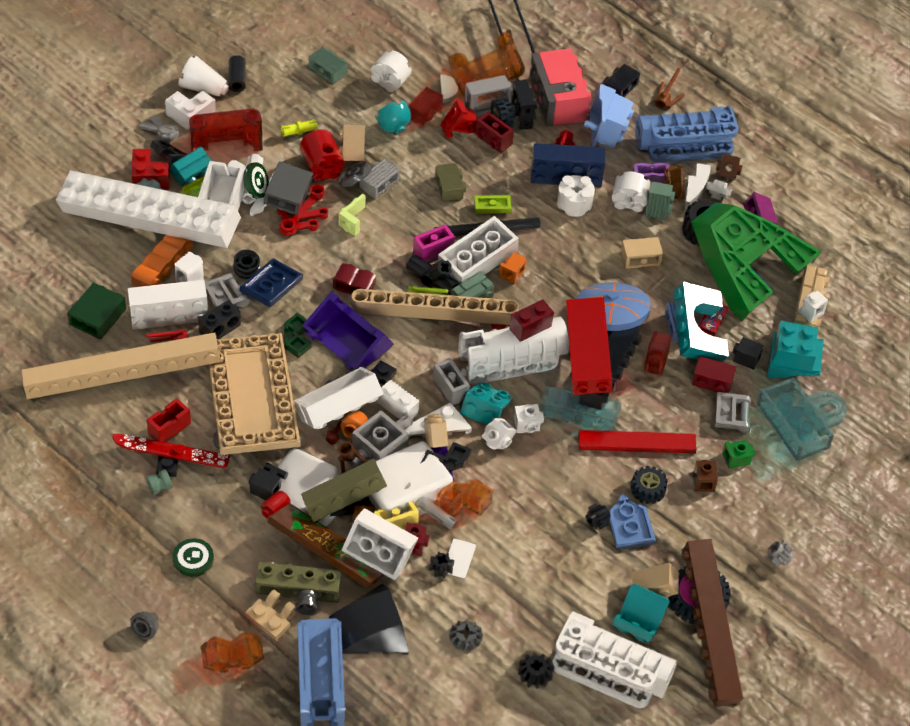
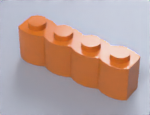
[131,235,193,287]

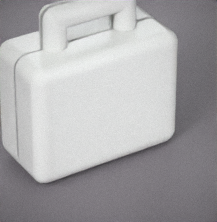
[361,441,454,519]
[278,448,340,526]

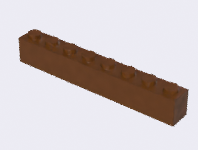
[682,539,743,707]

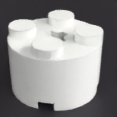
[371,51,412,93]
[612,171,651,212]
[557,175,595,217]

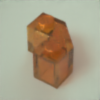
[436,479,493,517]
[201,631,264,673]

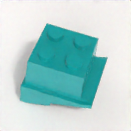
[766,321,824,378]

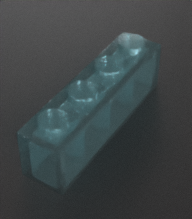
[540,386,622,431]

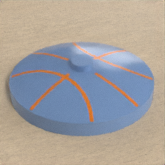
[576,282,651,331]

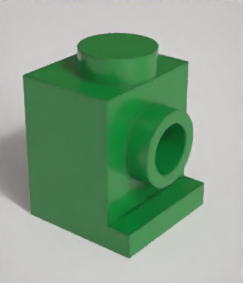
[722,440,755,469]

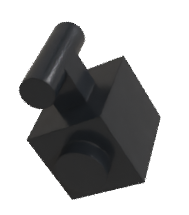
[248,462,288,501]

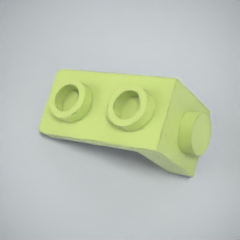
[338,194,366,236]

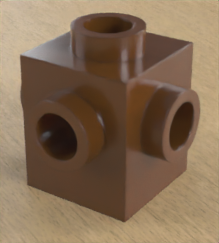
[716,154,742,181]

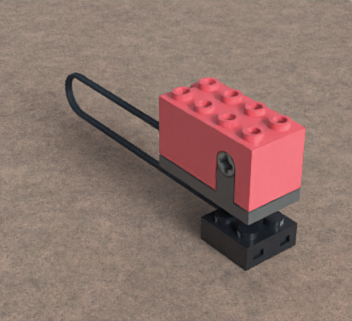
[488,0,591,130]

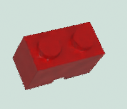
[146,398,191,442]

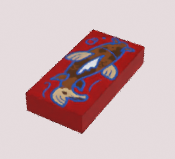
[698,305,729,337]

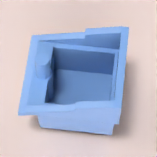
[584,84,634,148]

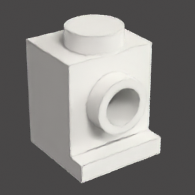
[798,291,828,323]

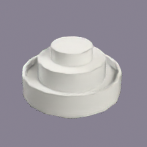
[705,179,732,200]

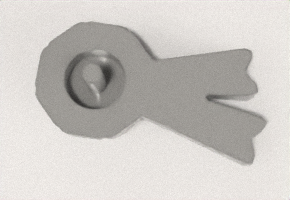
[140,115,179,141]

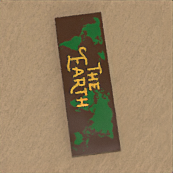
[268,503,384,588]

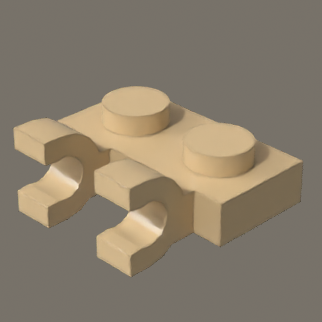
[245,589,296,641]

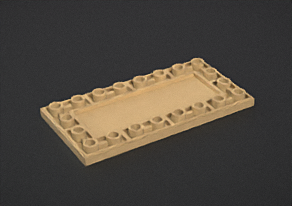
[208,333,301,455]

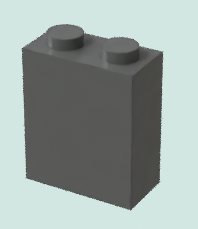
[263,161,313,215]

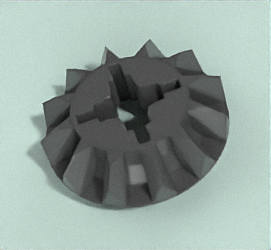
[449,619,483,651]

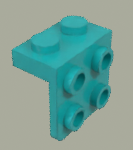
[460,382,513,425]
[612,584,669,642]

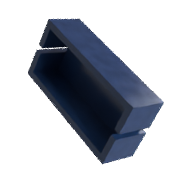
[531,143,605,187]

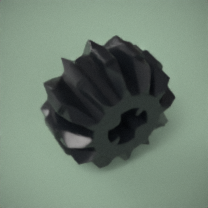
[518,652,554,689]

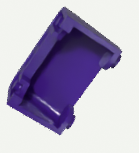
[302,291,394,371]

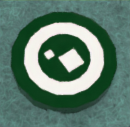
[244,162,269,199]
[172,538,214,577]

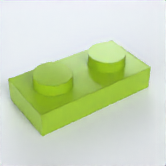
[474,195,512,214]

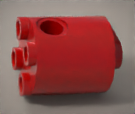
[300,129,345,181]

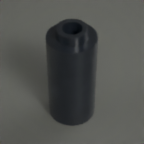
[228,55,246,92]

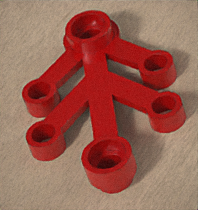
[277,184,328,236]

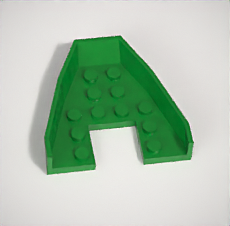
[691,202,822,321]

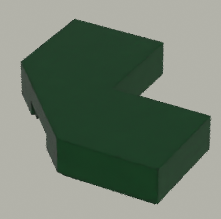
[284,312,311,358]

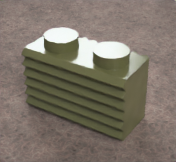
[435,163,466,202]

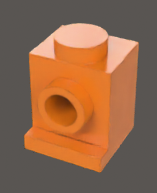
[499,252,527,285]

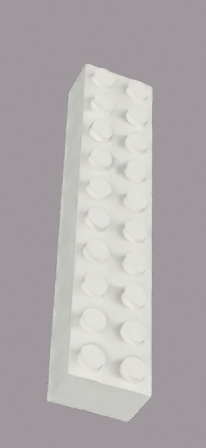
[56,170,241,248]

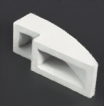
[684,163,711,214]

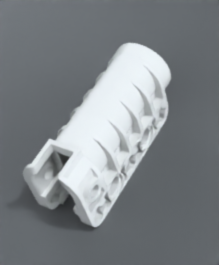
[458,317,569,385]
[552,612,677,708]

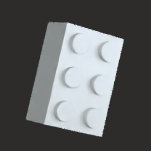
[341,508,418,580]

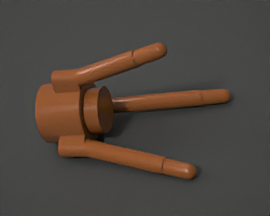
[653,68,685,110]

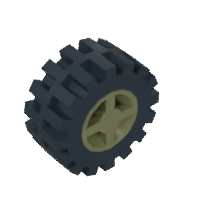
[490,98,515,128]
[631,466,668,504]

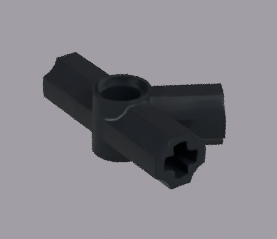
[406,255,460,295]

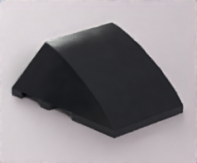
[329,583,409,655]

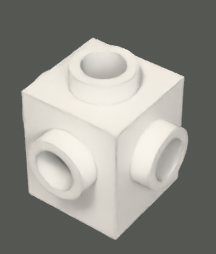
[513,404,544,433]
[481,418,517,450]

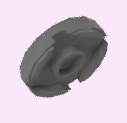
[338,162,372,187]

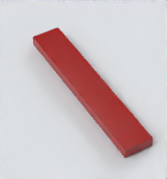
[578,430,697,454]

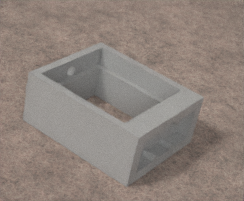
[464,75,512,118]

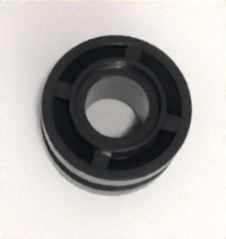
[234,249,260,279]

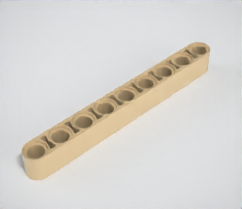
[352,289,519,325]

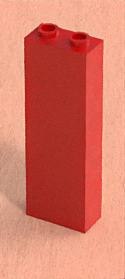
[566,297,613,395]

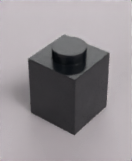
[732,337,764,370]

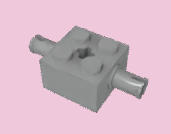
[347,411,413,468]

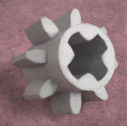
[768,540,794,566]

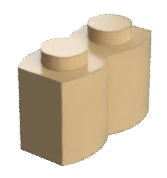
[424,414,448,448]

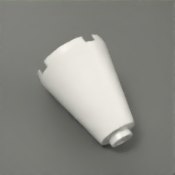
[178,55,229,97]

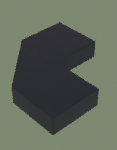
[421,442,472,472]

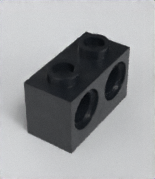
[198,300,241,339]

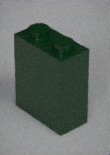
[67,282,126,340]

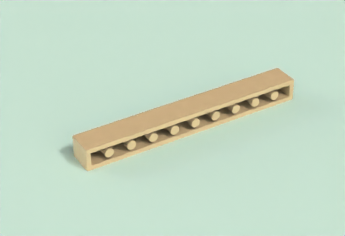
[22,333,221,400]

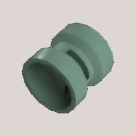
[146,469,172,496]

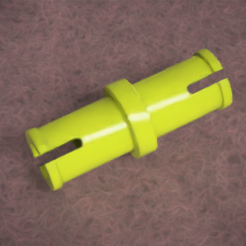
[281,119,318,137]

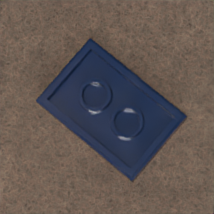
[240,258,303,308]

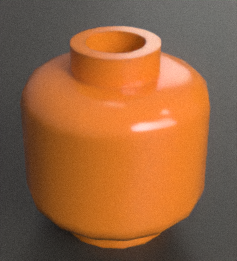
[340,410,368,439]

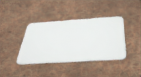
[448,539,476,578]

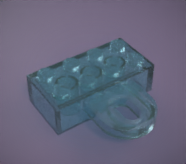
[757,377,847,461]

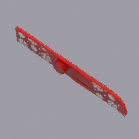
[112,434,231,469]

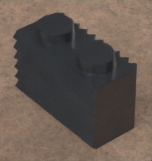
[603,64,640,98]

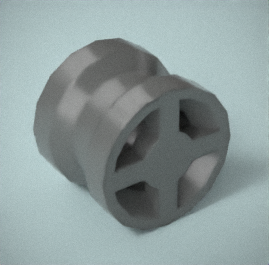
[296,590,318,615]

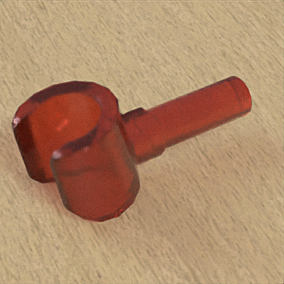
[326,421,341,445]

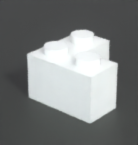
[165,91,216,132]

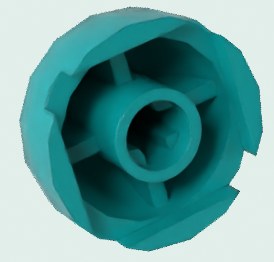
[375,101,411,134]

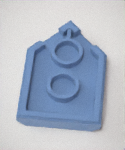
[609,494,656,549]

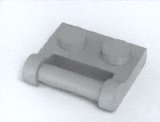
[205,273,250,308]
[715,392,751,433]

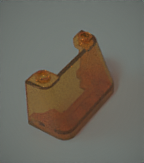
[448,30,525,97]

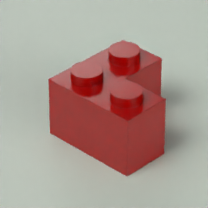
[131,149,170,190]

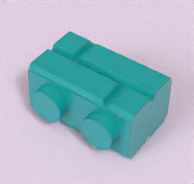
[169,147,211,186]

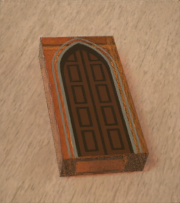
[664,165,685,203]

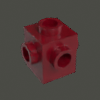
[405,523,430,556]

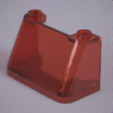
[188,109,263,152]

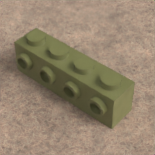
[301,459,387,522]
[255,561,342,603]

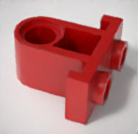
[440,100,478,138]

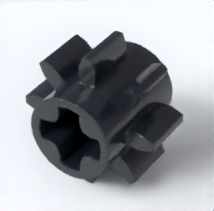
[585,503,611,529]
[429,552,454,578]

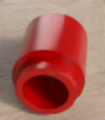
[261,491,291,519]

